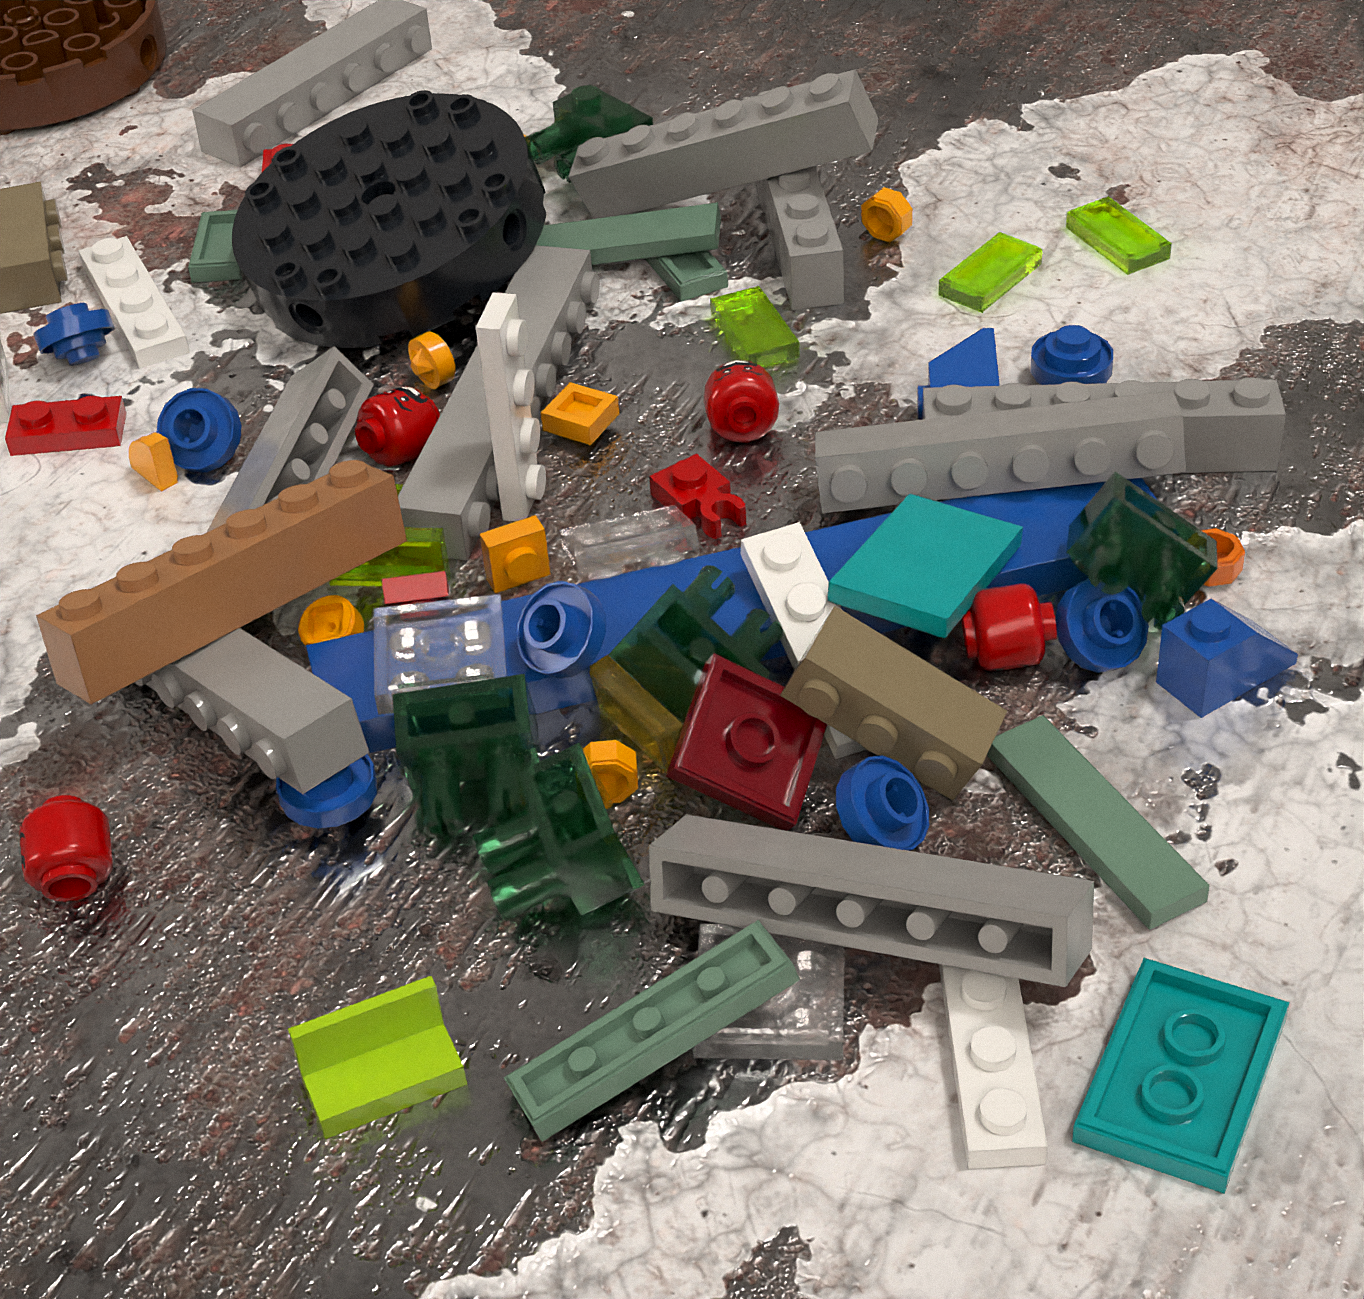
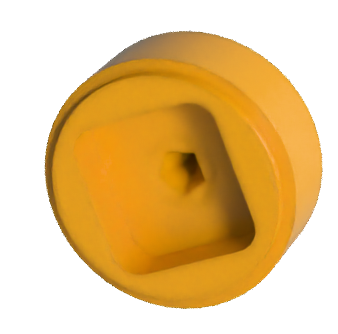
[408,331,456,389]
[298,595,364,646]

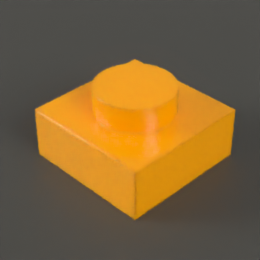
[541,382,619,445]
[479,515,551,594]

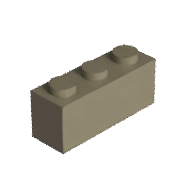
[0,181,68,314]
[780,606,1007,801]

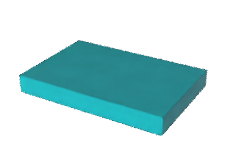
[827,494,1023,638]
[1072,958,1290,1194]

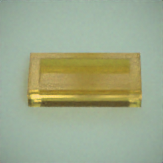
[589,654,683,773]

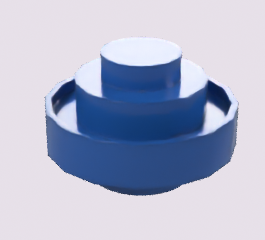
[33,303,115,366]
[1030,325,1113,385]
[156,388,242,473]
[1055,576,1149,673]
[517,581,606,679]
[276,754,377,829]
[836,755,929,851]

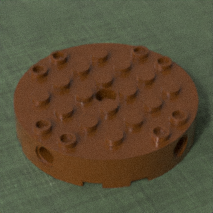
[0,0,167,135]

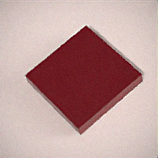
[666,654,827,831]

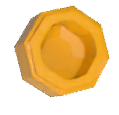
[861,187,913,243]
[574,740,639,805]

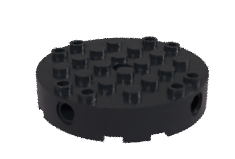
[232,90,546,348]

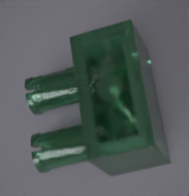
[525,84,653,183]
[1066,471,1218,630]
[608,565,783,723]
[392,674,542,838]
[473,742,645,922]

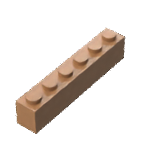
[36,460,407,704]

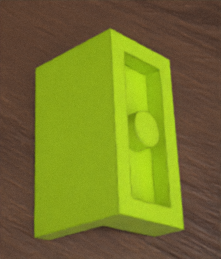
[288,976,467,1139]

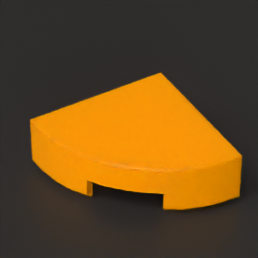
[128,432,178,492]

